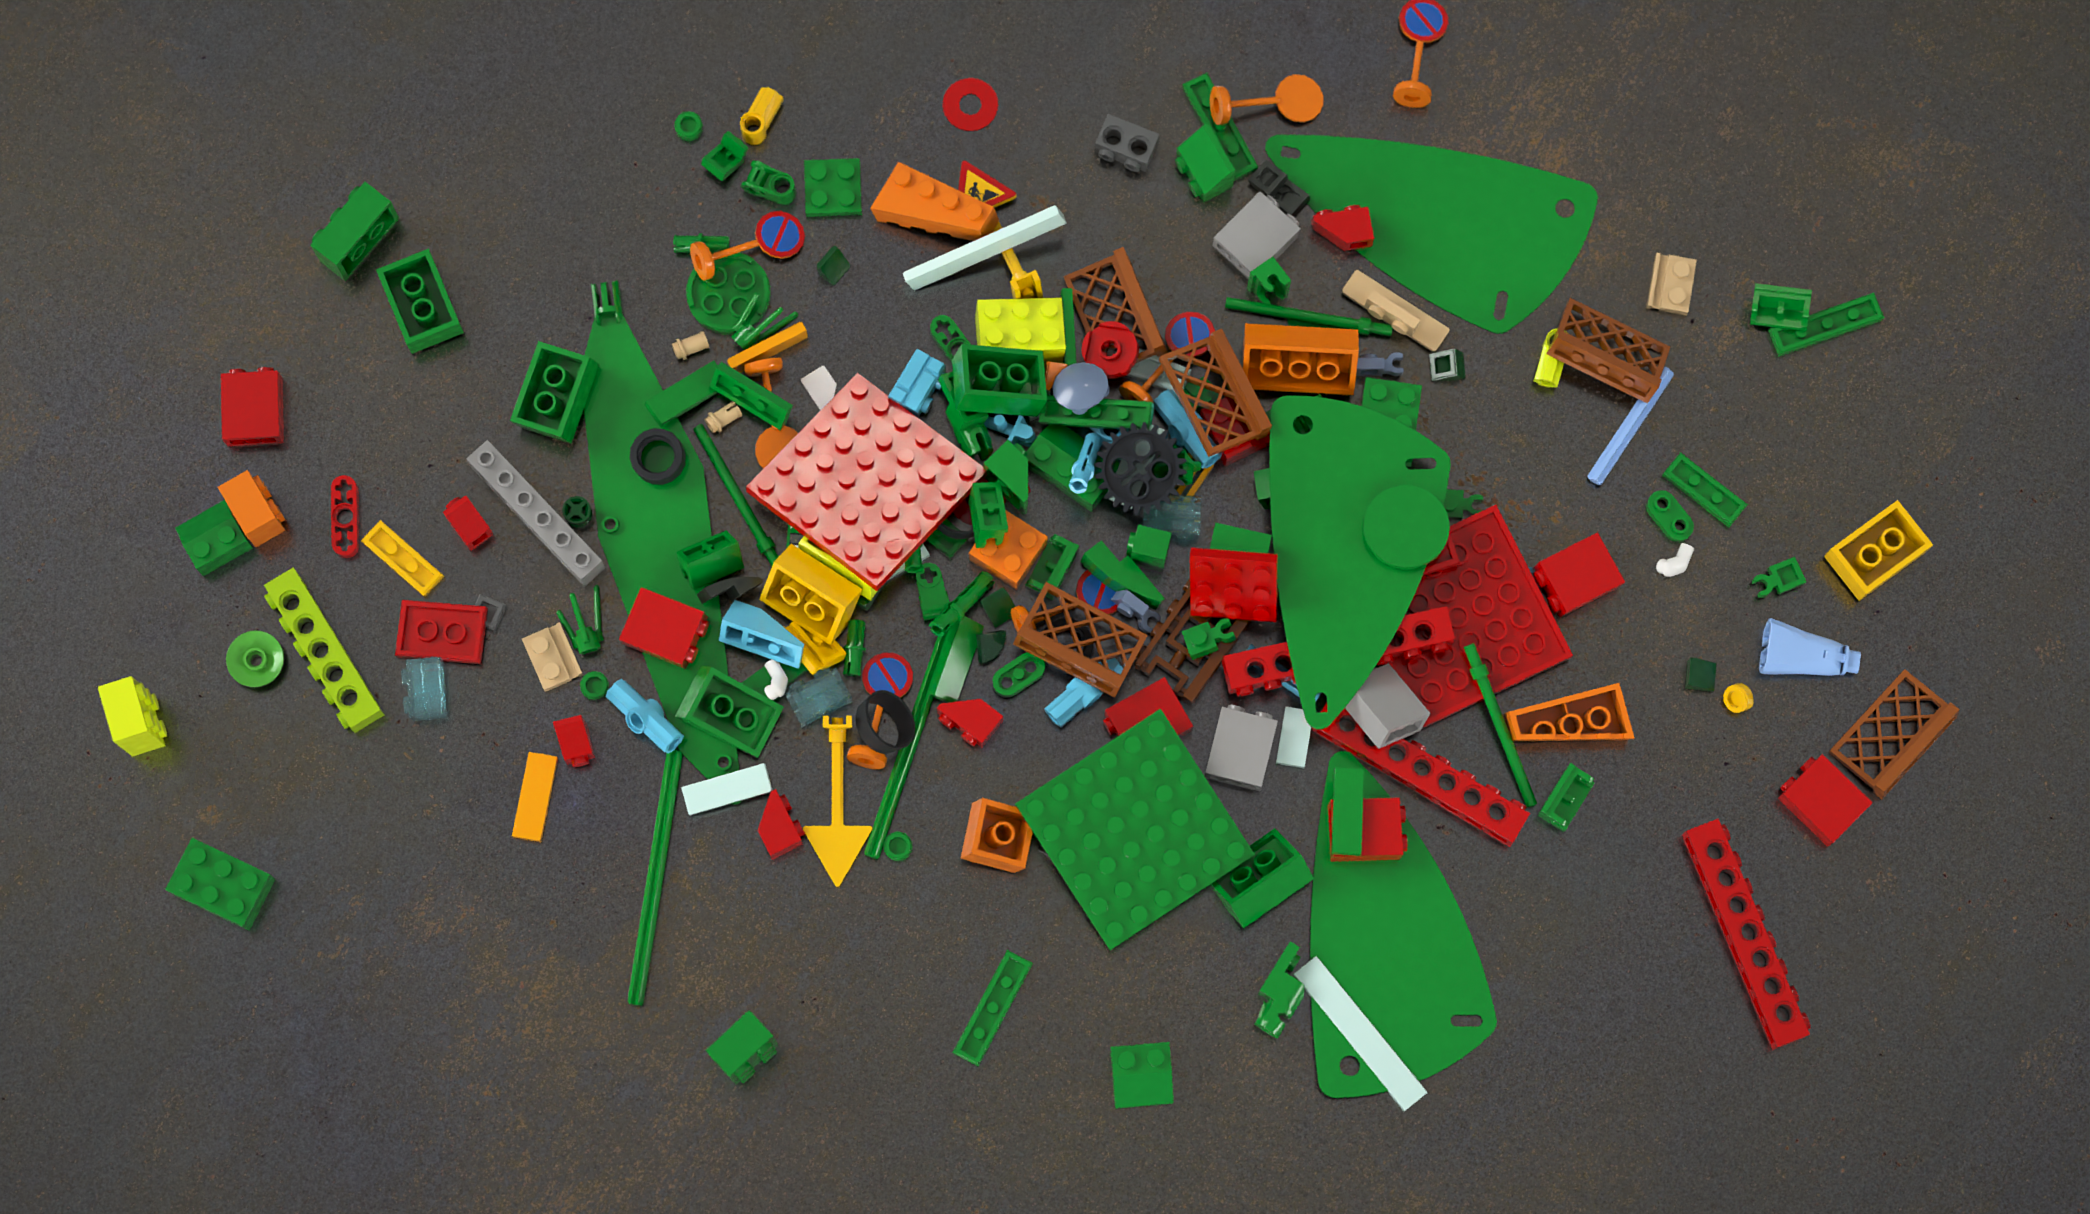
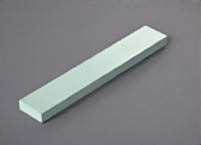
[903,205,1067,291]
[1293,956,1427,1111]

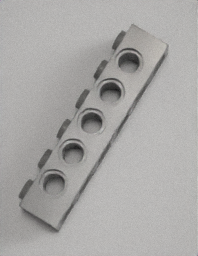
[466,440,605,587]

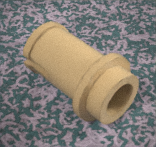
[672,331,710,360]
[704,401,742,433]

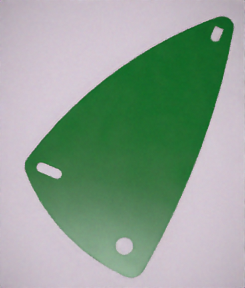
[1265,135,1598,333]
[1269,396,1451,729]
[1310,751,1497,1098]

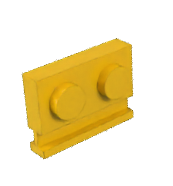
[783,621,847,675]

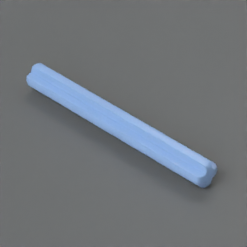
[1588,367,1674,485]

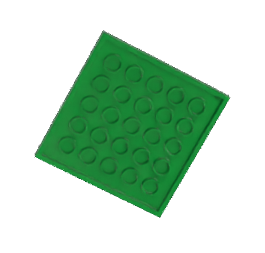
[1015,709,1255,950]

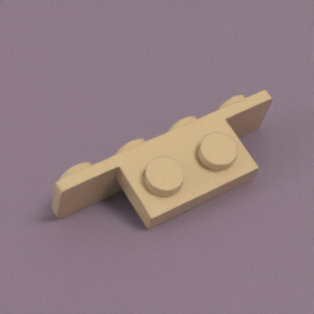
[1342,270,1449,352]

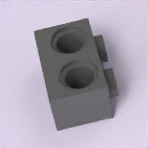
[1095,114,1160,172]

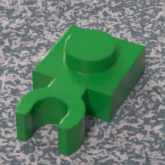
[1444,489,1483,520]
[1751,556,1807,598]
[1182,619,1236,660]

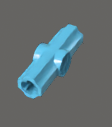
[1154,389,1222,469]
[1044,652,1124,728]
[606,678,684,754]

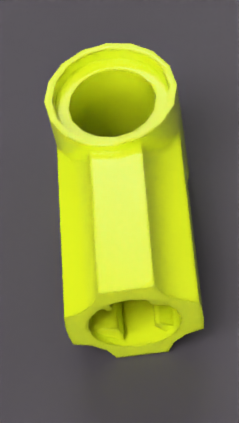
[1534,328,1568,388]

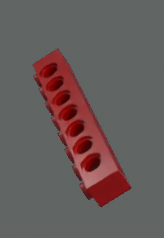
[1221,606,1455,697]
[1311,702,1530,847]
[1682,819,1811,1050]

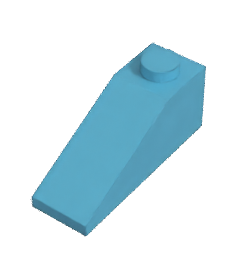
[719,600,804,669]

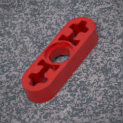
[331,475,359,558]

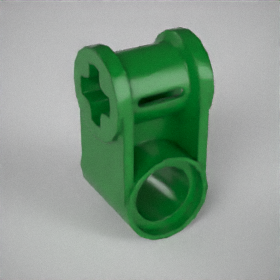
[741,160,797,205]
[916,563,949,621]

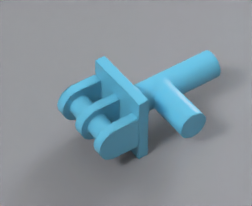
[984,415,1037,448]

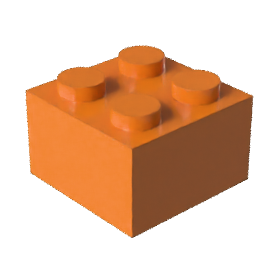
[218,470,286,547]
[969,510,1048,591]
[960,798,1033,873]

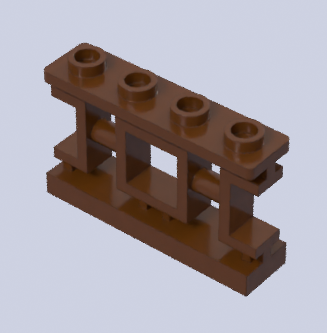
[1135,578,1252,707]

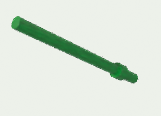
[1225,297,1392,336]
[693,424,779,567]
[1464,643,1538,808]

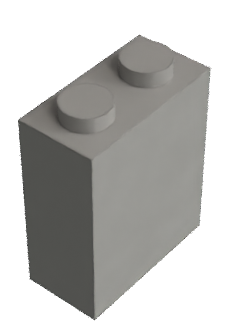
[1212,192,1301,279]
[1345,664,1430,749]
[1205,705,1278,791]

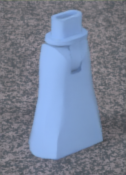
[1759,618,1861,676]

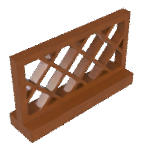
[1063,247,1168,363]
[1546,298,1670,404]
[1159,329,1272,457]
[1013,582,1148,698]
[1829,669,1960,800]

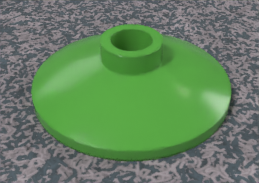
[226,631,284,687]

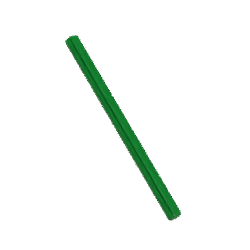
[864,626,953,859]
[627,750,683,1006]

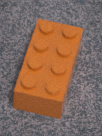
[1241,323,1359,395]

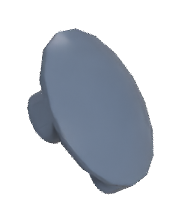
[1053,362,1110,415]

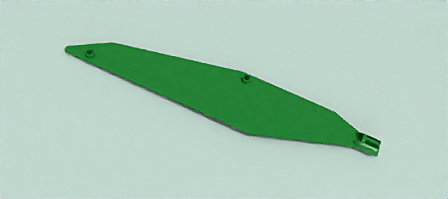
[584,281,742,805]

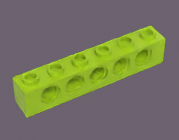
[264,567,384,733]

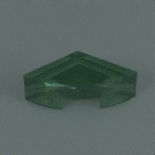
[976,630,1006,663]

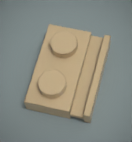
[1647,253,1697,316]
[522,622,583,692]

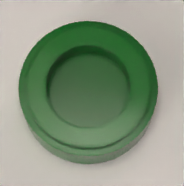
[675,111,703,141]
[580,671,610,701]
[883,832,913,862]

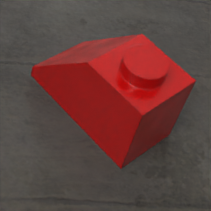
[553,715,595,767]

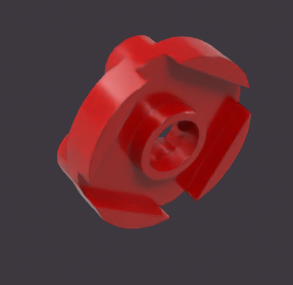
[1082,321,1139,379]

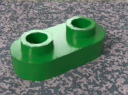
[1646,490,1694,543]
[993,652,1045,697]

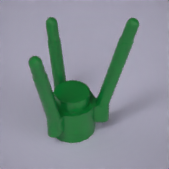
[731,293,798,350]
[556,585,604,654]

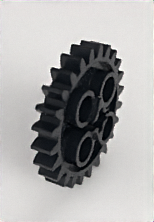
[1094,422,1188,515]

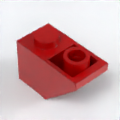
[1311,205,1374,251]
[443,495,494,551]
[937,699,1003,748]
[758,789,805,860]

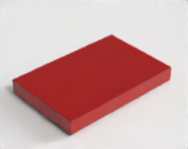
[395,600,488,664]

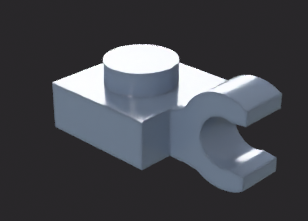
[1356,352,1404,376]
[1111,590,1161,633]

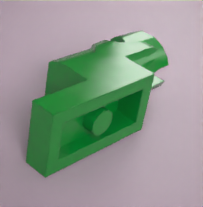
[938,371,994,460]
[1254,941,1305,1039]

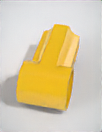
[740,87,783,145]

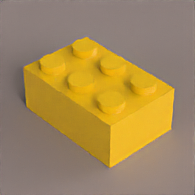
[1824,500,1933,601]
[759,544,863,645]

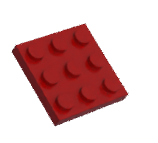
[1190,548,1278,622]

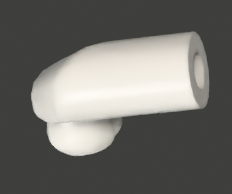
[1656,543,1694,577]
[764,660,788,700]

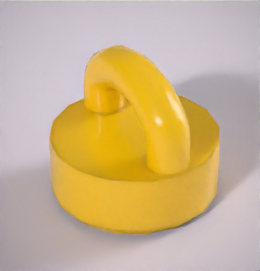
[1723,683,1754,713]

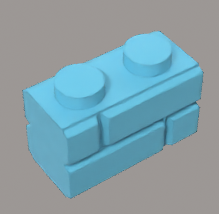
[888,349,946,418]

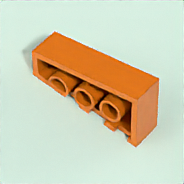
[870,162,999,241]
[1503,683,1634,741]

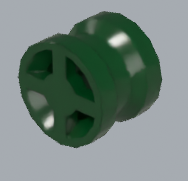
[562,496,593,529]

